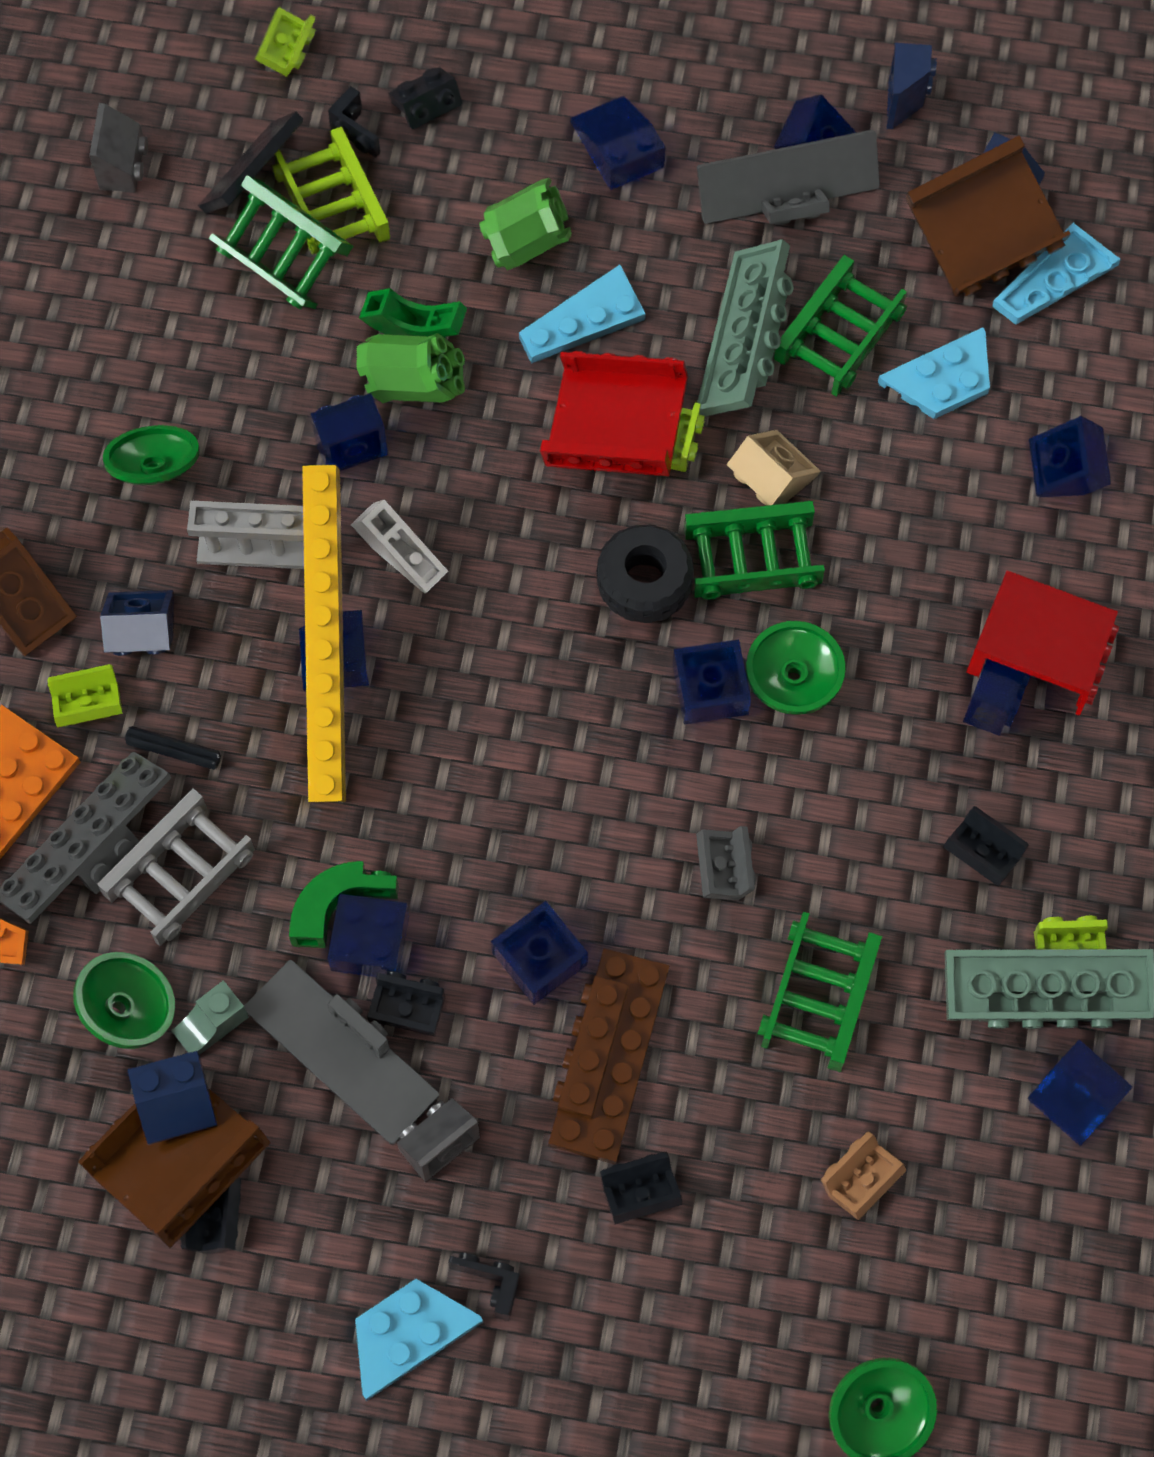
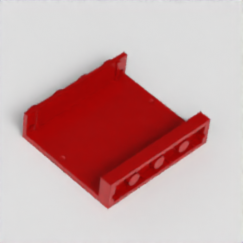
[540,351,688,476]
[966,570,1120,716]

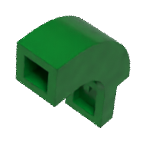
[289,861,399,948]

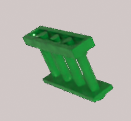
[209,175,354,310]
[774,255,907,397]
[684,501,825,600]
[758,911,882,1072]

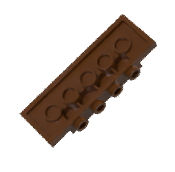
[548,948,670,1164]

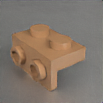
[821,1131,907,1220]

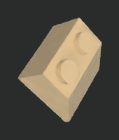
[727,430,821,505]

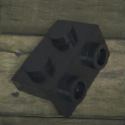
[388,67,463,129]
[943,806,1029,887]
[367,971,445,1037]
[600,1152,683,1224]
[181,1178,241,1254]

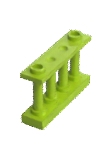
[272,126,390,262]

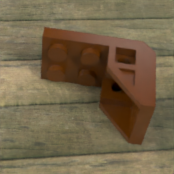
[0,527,77,656]

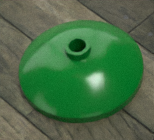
[103,425,200,485]
[746,621,845,715]
[73,952,175,1049]
[829,1358,937,1457]

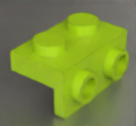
[255,7,316,77]
[671,402,705,472]
[47,664,123,728]
[1034,916,1108,950]

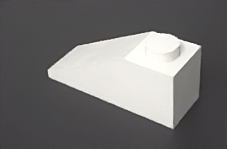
[351,499,448,593]

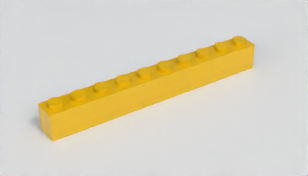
[302,465,346,803]

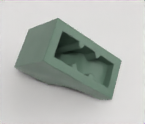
[171,980,249,1055]

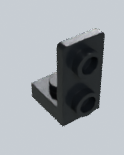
[328,86,381,158]
[448,1253,520,1321]

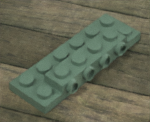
[697,239,793,416]
[944,949,1154,1029]

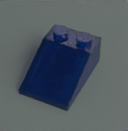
[570,96,666,190]

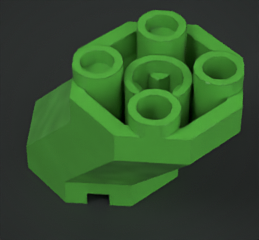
[479,177,572,270]
[357,333,465,403]

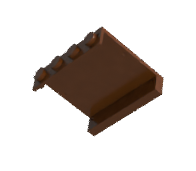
[905,135,1071,297]
[78,1088,271,1248]

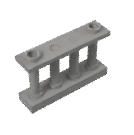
[187,501,304,569]
[97,789,255,946]

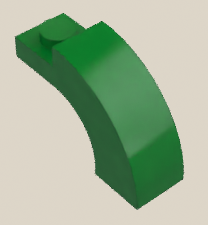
[359,288,467,338]

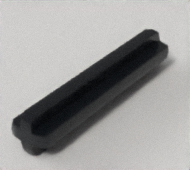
[125,726,221,770]

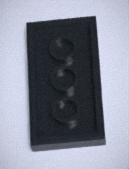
[198,111,303,213]

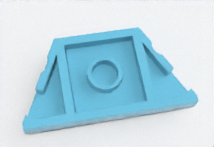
[878,327,990,419]
[355,1279,483,1401]

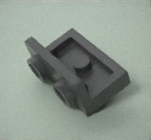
[696,826,756,900]

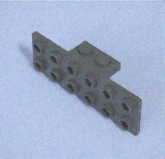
[697,130,880,225]
[0,752,171,923]
[244,960,439,1145]

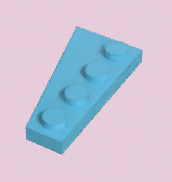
[992,223,1121,325]
[519,265,645,363]

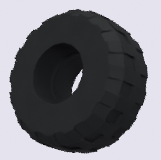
[596,524,694,623]

